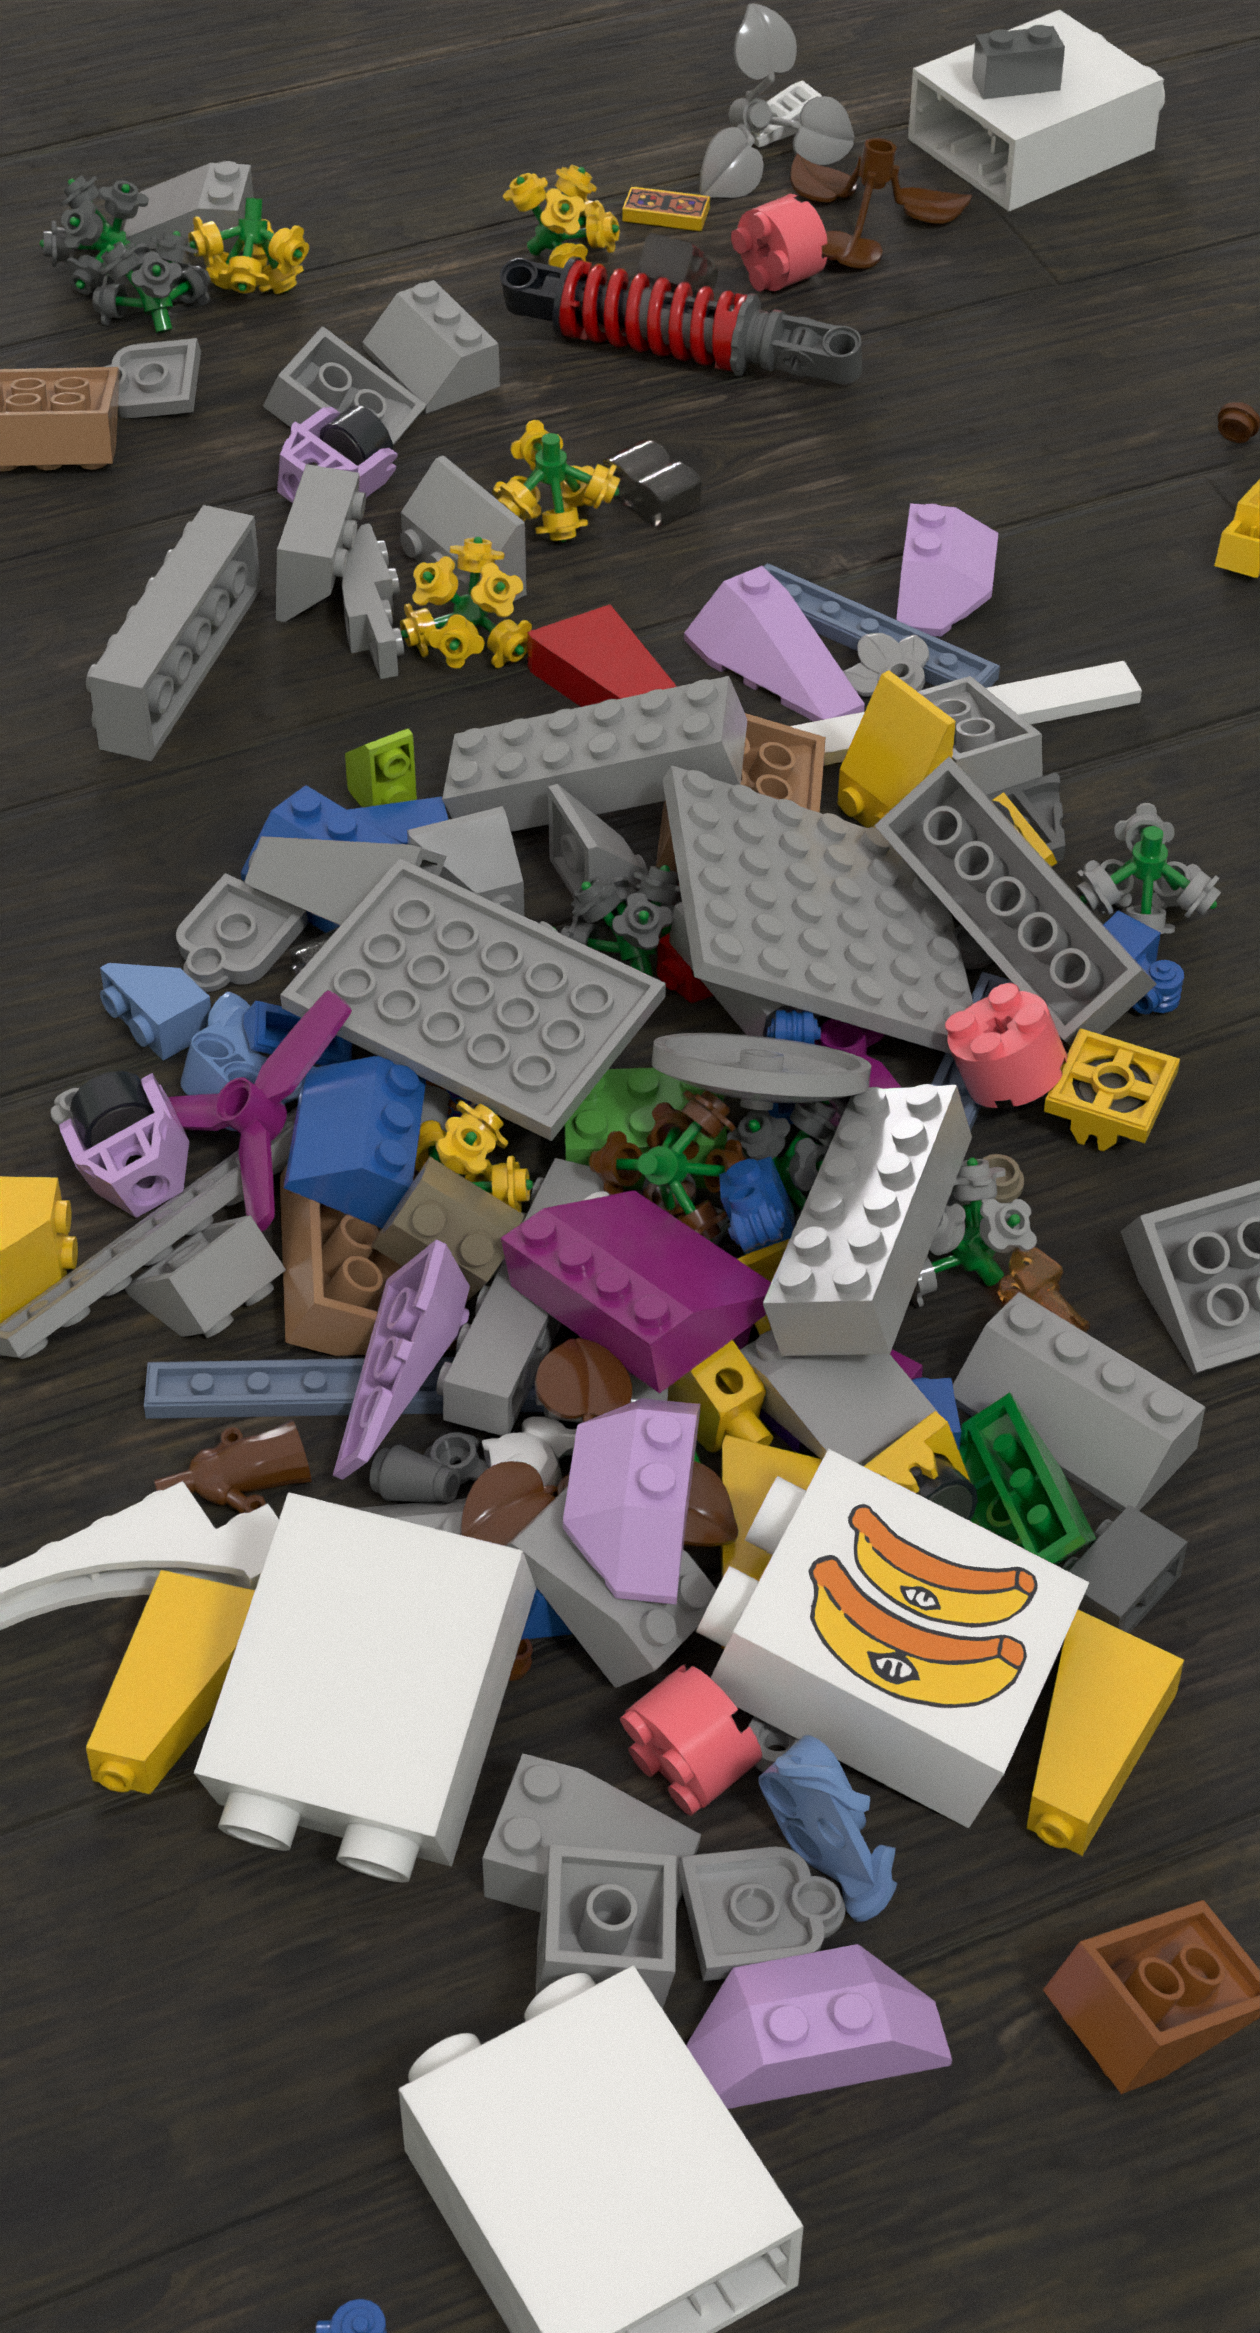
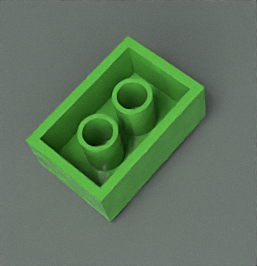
[564,1068,727,1190]

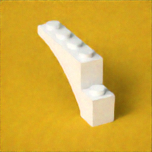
[0,1481,279,1630]

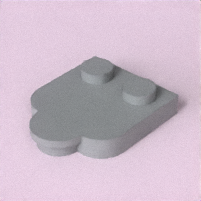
[105,338,201,418]
[176,873,309,992]
[678,1847,845,1981]

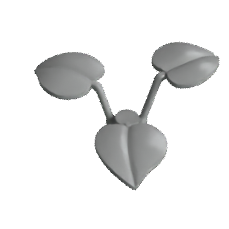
[699,4,855,198]

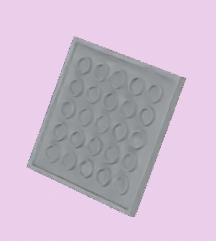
[663,765,973,1054]

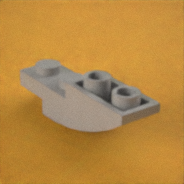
[342,524,404,679]

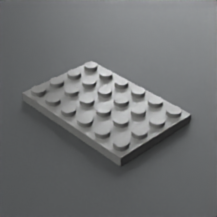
[280,858,665,1141]

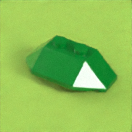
[959,1392,1096,1565]

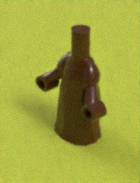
[154,1420,312,1514]

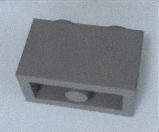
[972,25,1065,100]
[1062,1505,1188,1634]

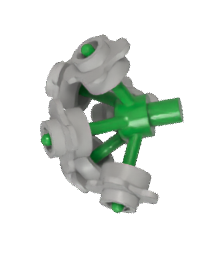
[1076,803,1221,934]
[911,1158,1037,1308]

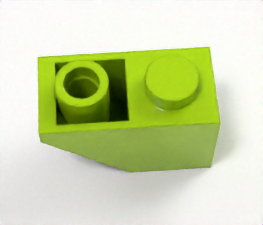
[345,728,417,808]

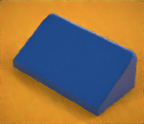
[243,1001,352,1066]

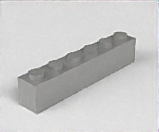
[436,1158,604,1436]

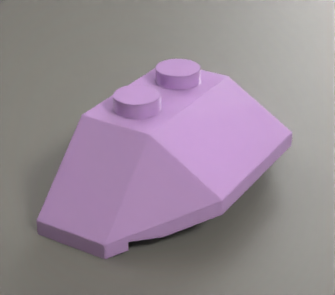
[896,504,998,637]
[563,1398,700,1604]
[686,1944,952,2109]

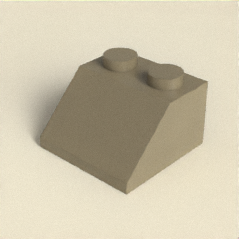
[371,1157,524,1303]

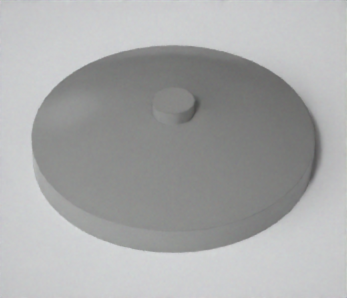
[652,1033,871,1110]

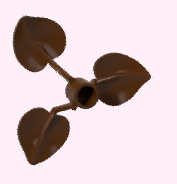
[790,138,972,268]
[460,1338,738,1546]

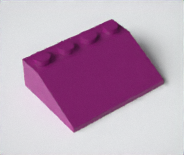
[501,1190,771,1394]

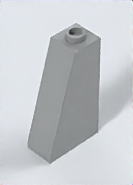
[244,836,447,925]

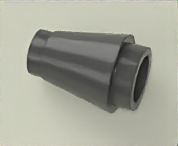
[370,1445,460,1503]

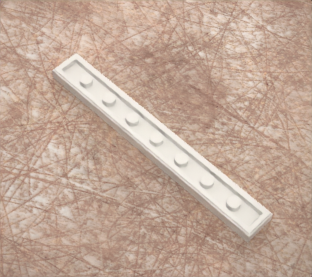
[790,661,1142,766]

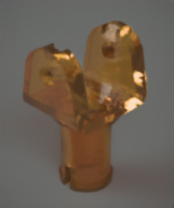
[997,1247,1091,1333]

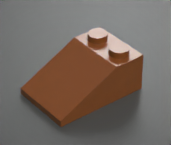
[1043,1900,1260,2094]

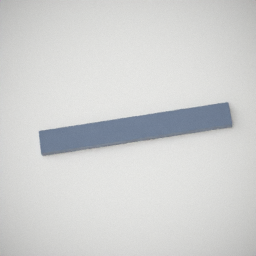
[144,1357,544,1419]

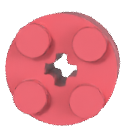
[731,194,827,291]
[945,983,1067,1108]
[620,1665,762,1816]

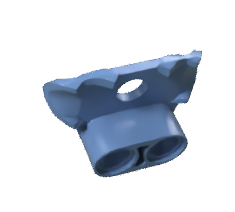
[181,992,316,1131]
[759,1735,897,1922]

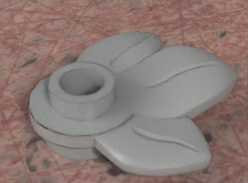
[843,633,929,696]

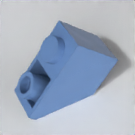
[100,963,211,1061]

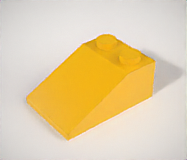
[837,670,956,828]

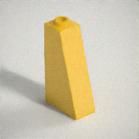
[720,1435,822,1649]
[86,1570,255,1794]
[1027,1609,1184,1856]

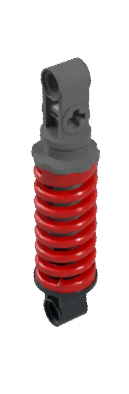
[500,256,863,384]

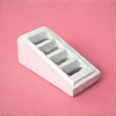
[750,81,822,148]

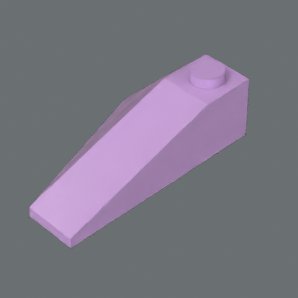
[684,566,865,722]
[333,1240,470,1480]

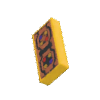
[622,187,710,231]

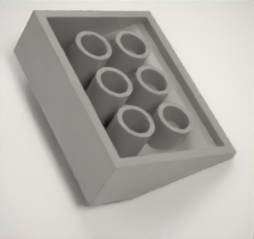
[1120,1180,1260,1374]

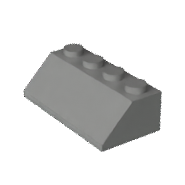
[953,1292,1205,1512]

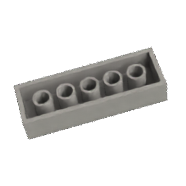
[86,505,261,761]
[442,676,748,832]
[874,756,1157,1046]
[763,1084,972,1356]

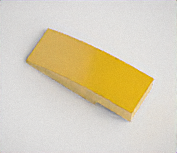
[1214,479,1260,578]

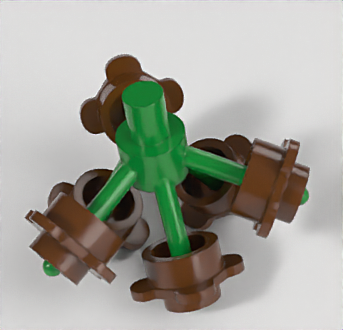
[589,1090,748,1242]

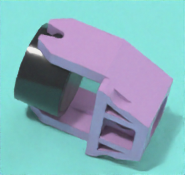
[277,405,398,503]
[59,1071,189,1218]

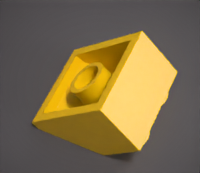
[0,1176,78,1323]

